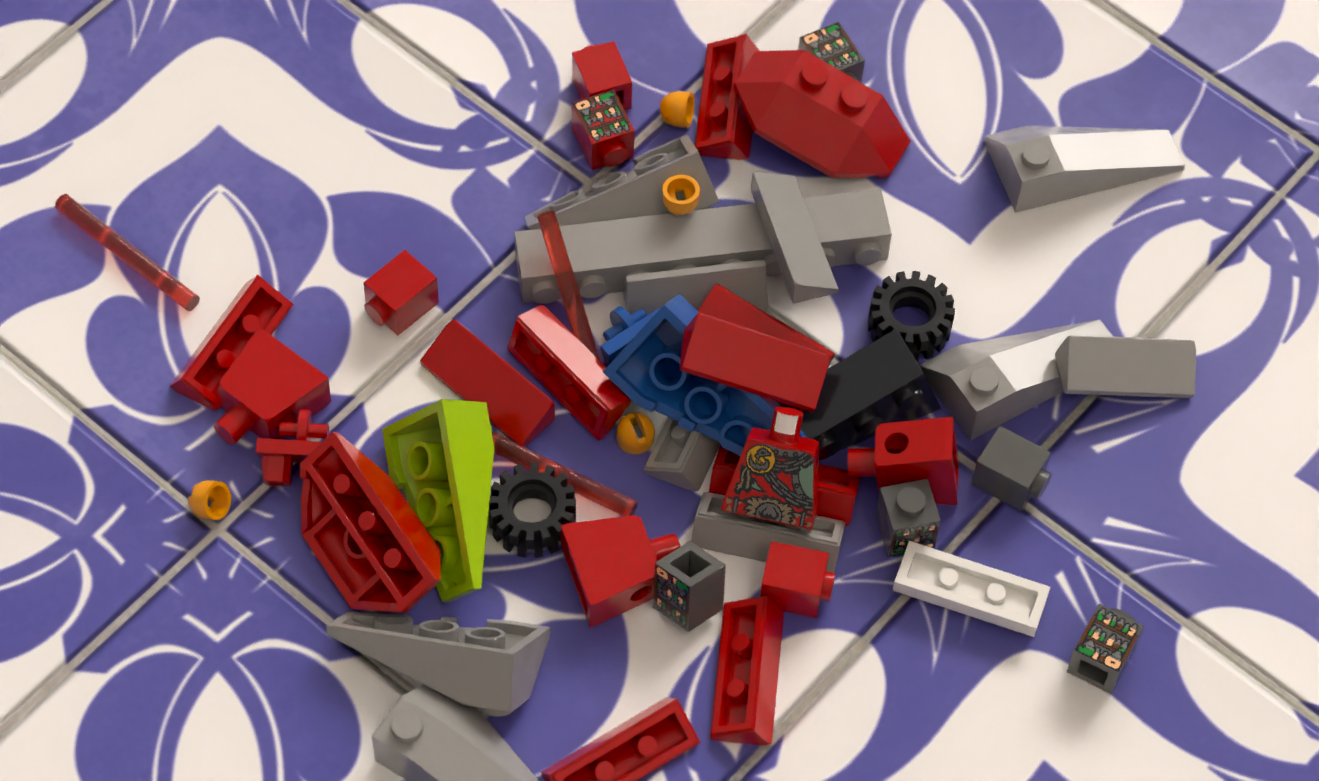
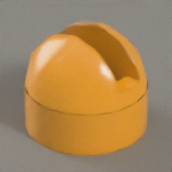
[660,91,695,128]
[662,175,700,216]
[616,412,655,454]
[188,480,231,520]

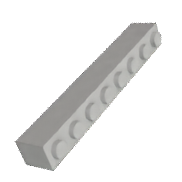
[514,189,892,304]

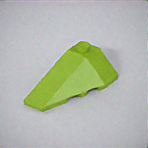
[382,399,494,602]

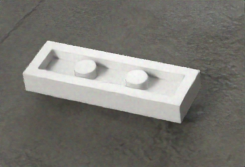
[893,541,1050,637]

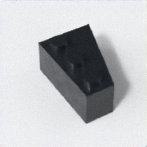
[777,329,941,460]

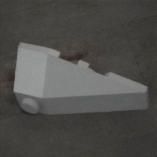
[984,125,1185,213]
[525,134,720,230]
[919,319,1112,441]
[326,612,550,716]
[372,684,539,781]

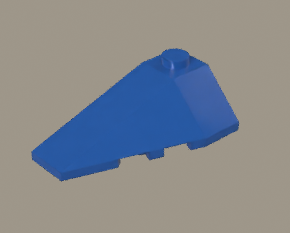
[603,294,807,456]

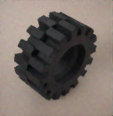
[867,271,955,362]
[488,462,576,558]

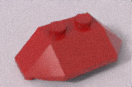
[733,50,911,179]
[300,431,441,613]

